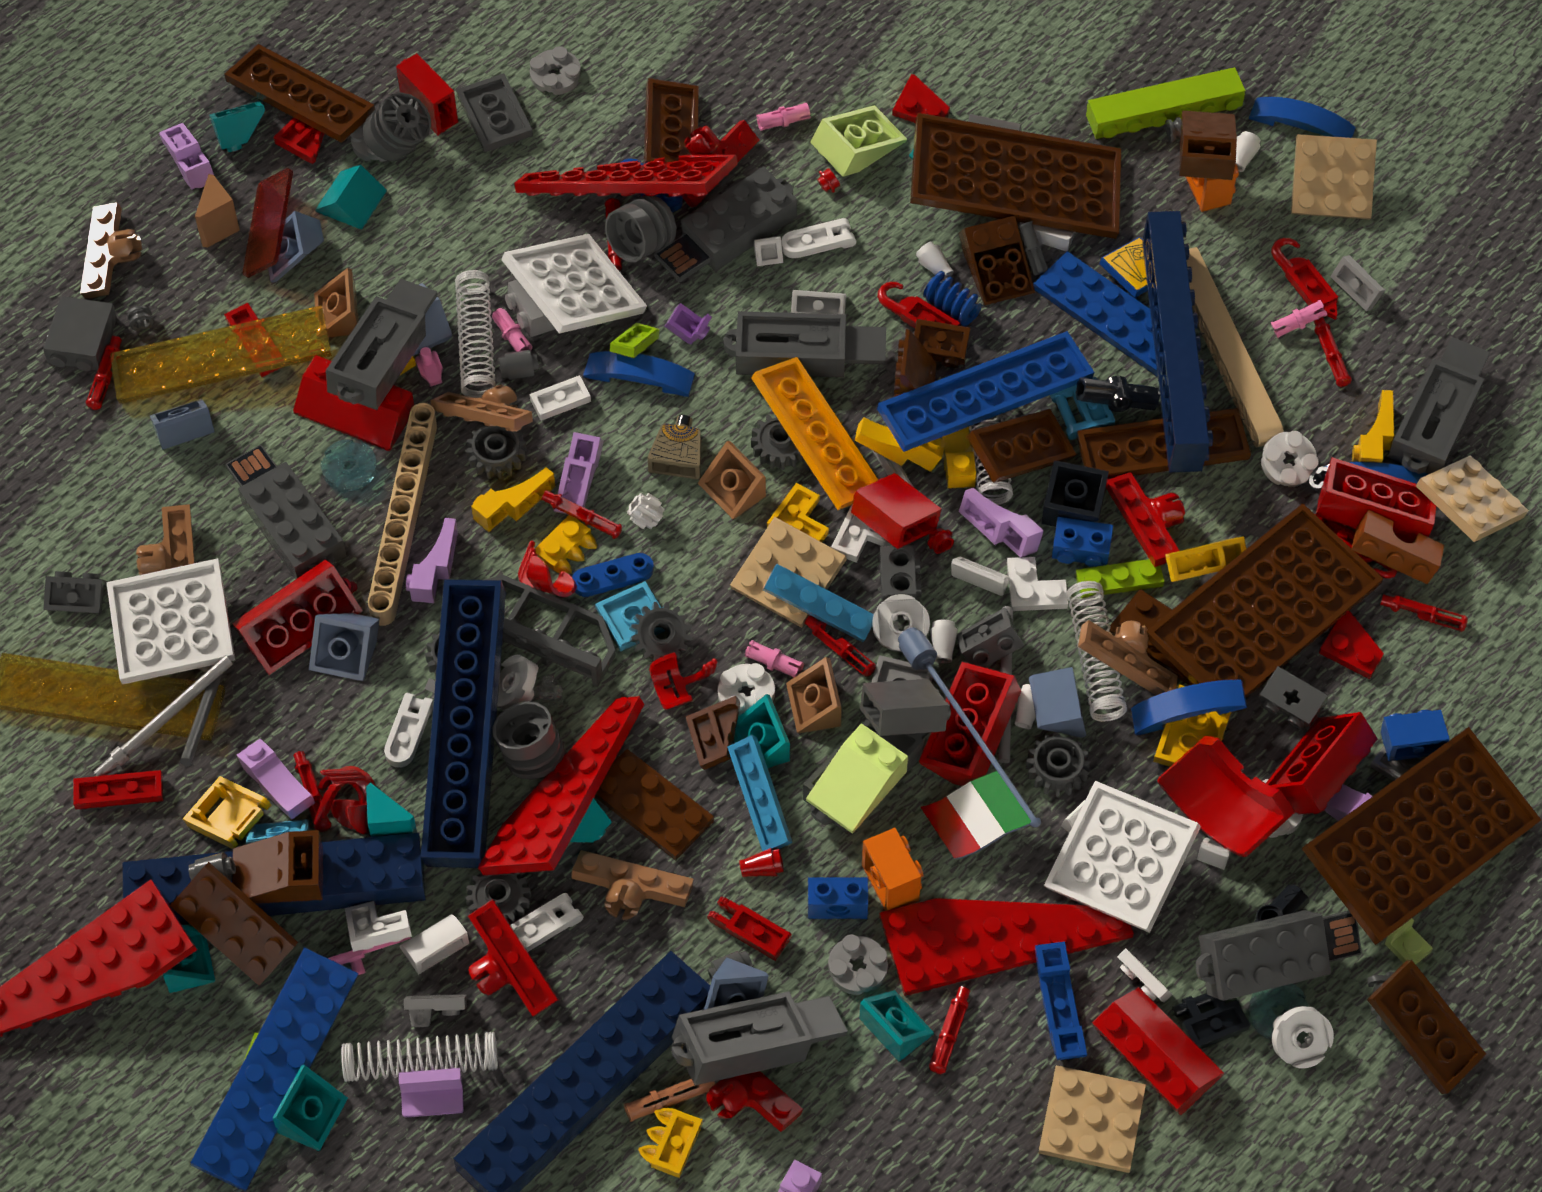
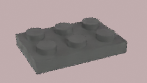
[456,73,533,152]

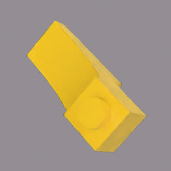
[1352,390,1394,463]
[855,417,945,472]
[941,427,976,488]
[471,467,555,532]
[1165,536,1247,582]

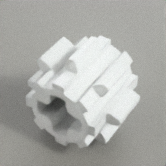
[627,493,664,529]

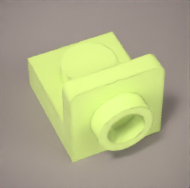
[1385,918,1433,964]

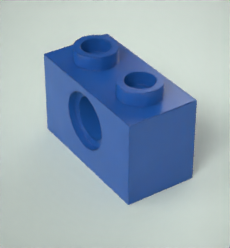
[808,877,868,919]

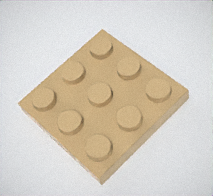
[1291,134,1377,219]
[1416,456,1529,542]
[730,517,847,628]
[1038,1065,1146,1173]

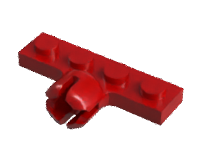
[681,120,759,208]
[1106,472,1185,567]
[468,899,559,1017]
[706,1071,803,1132]

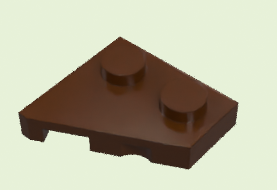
[686,696,741,770]

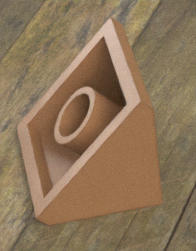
[195,174,240,248]
[314,268,358,338]
[698,441,766,519]
[786,657,841,733]

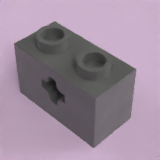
[1259,666,1328,730]

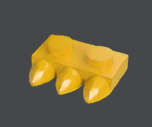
[535,515,597,574]
[638,1108,703,1178]

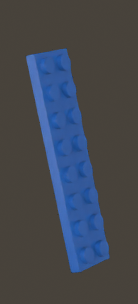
[877,331,1095,452]
[190,947,358,1192]

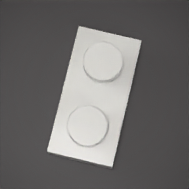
[530,375,591,421]
[1117,948,1173,1003]

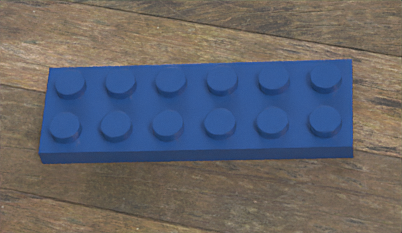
[1033,251,1158,377]

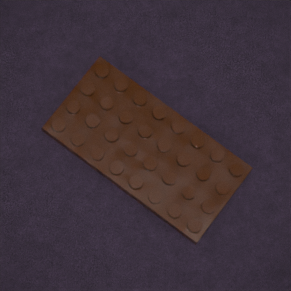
[910,113,1121,239]
[1146,503,1383,715]
[1301,727,1541,945]

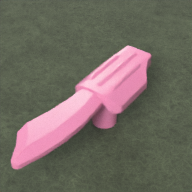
[415,347,443,387]
[328,937,411,975]

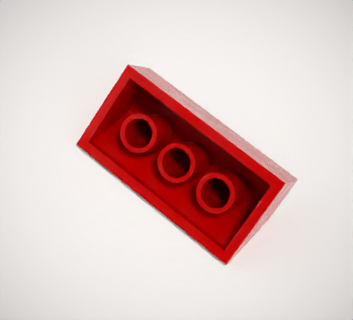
[293,355,414,451]
[1316,457,1436,543]
[231,560,363,675]
[919,662,1021,786]
[1266,712,1378,814]
[1092,987,1224,1116]

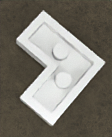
[831,504,893,563]
[1007,557,1068,611]
[345,901,412,952]

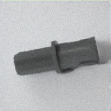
[1018,221,1048,276]

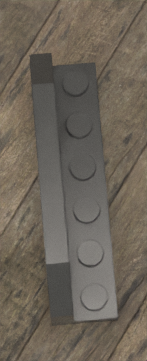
[486,575,616,687]

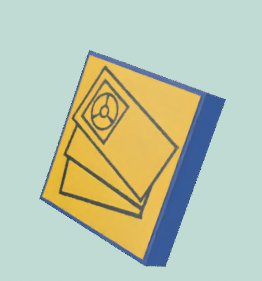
[1099,237,1148,298]

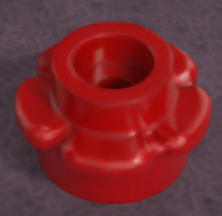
[817,168,840,193]
[927,528,954,554]

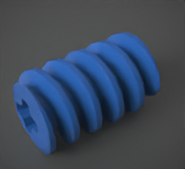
[923,271,982,327]

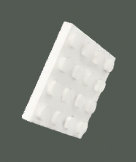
[502,234,647,334]
[106,558,235,685]
[1044,781,1201,933]

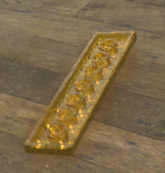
[110,305,332,404]
[0,653,225,741]

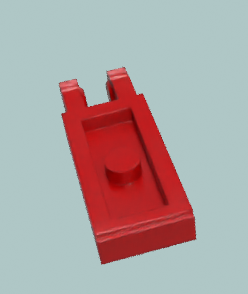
[707,896,792,961]

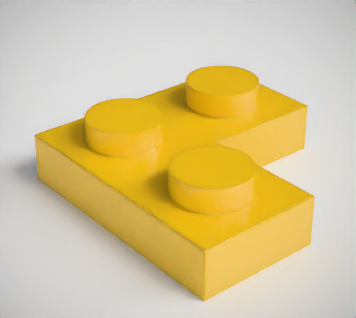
[767,483,829,542]

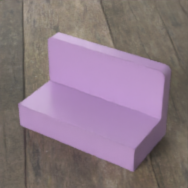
[399,1068,464,1118]

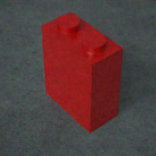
[396,53,458,136]
[851,473,942,549]

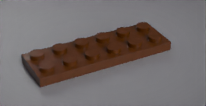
[224,44,375,143]
[1077,408,1251,479]

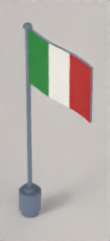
[898,627,1041,859]

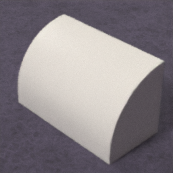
[400,914,469,975]

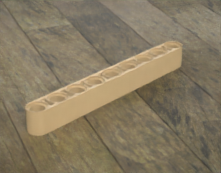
[1186,247,1284,447]
[368,403,437,626]

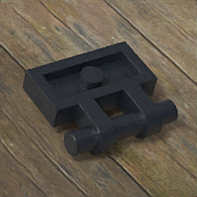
[1172,990,1250,1049]

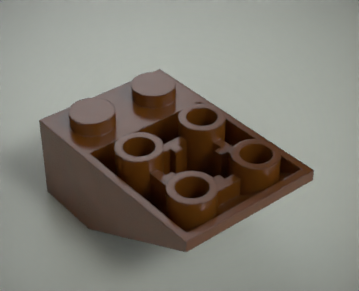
[1179,110,1237,180]
[958,216,1035,306]
[894,329,936,397]
[232,830,323,904]

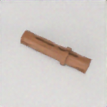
[624,1079,715,1122]

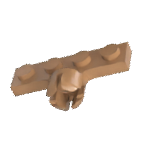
[80,202,142,298]
[431,385,533,431]
[136,504,195,575]
[1078,620,1178,695]
[572,850,694,920]

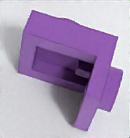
[664,303,712,345]

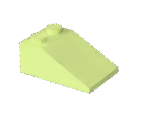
[811,105,907,177]
[806,723,908,834]

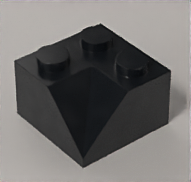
[1041,460,1109,527]

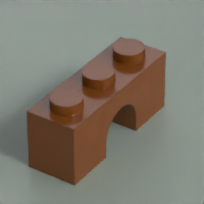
[1351,510,1444,584]

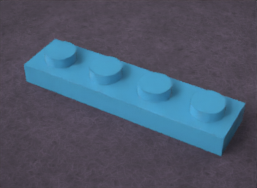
[763,564,874,642]
[727,735,793,851]

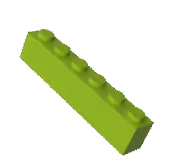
[1086,67,1245,139]

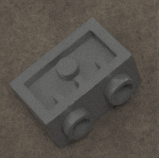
[43,571,107,614]
[957,607,1024,668]

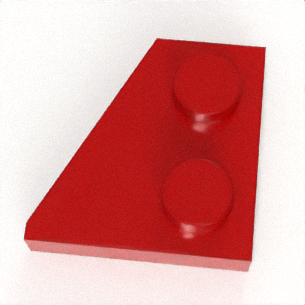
[892,74,950,123]
[273,118,324,165]
[1319,611,1384,679]

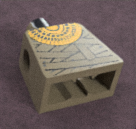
[648,415,701,480]

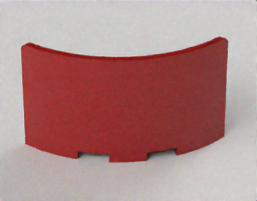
[1157,735,1295,857]

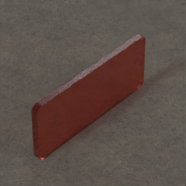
[242,168,293,278]

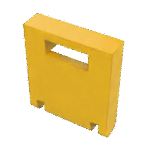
[183,776,271,849]

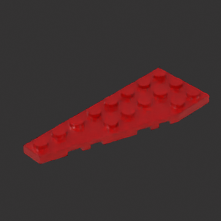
[514,155,738,197]
[478,696,645,875]
[0,880,198,1037]
[879,898,1134,996]

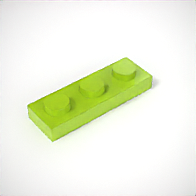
[1075,559,1164,598]

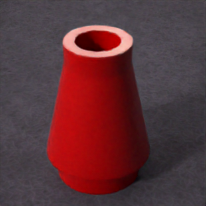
[739,848,784,877]

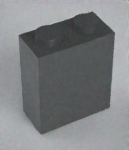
[43,296,117,371]
[860,679,951,736]

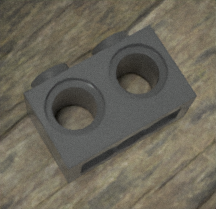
[880,545,921,603]

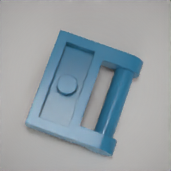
[1050,377,1115,440]

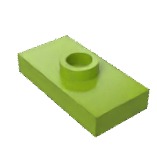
[610,323,660,358]

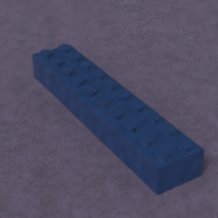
[1142,211,1213,473]
[421,579,506,868]
[122,833,426,925]
[453,951,710,1192]

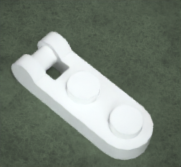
[781,218,856,258]
[384,693,434,768]
[511,893,584,952]

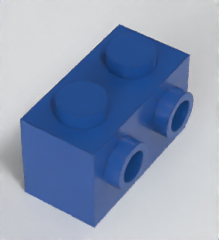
[1052,517,1113,567]
[1380,710,1450,762]

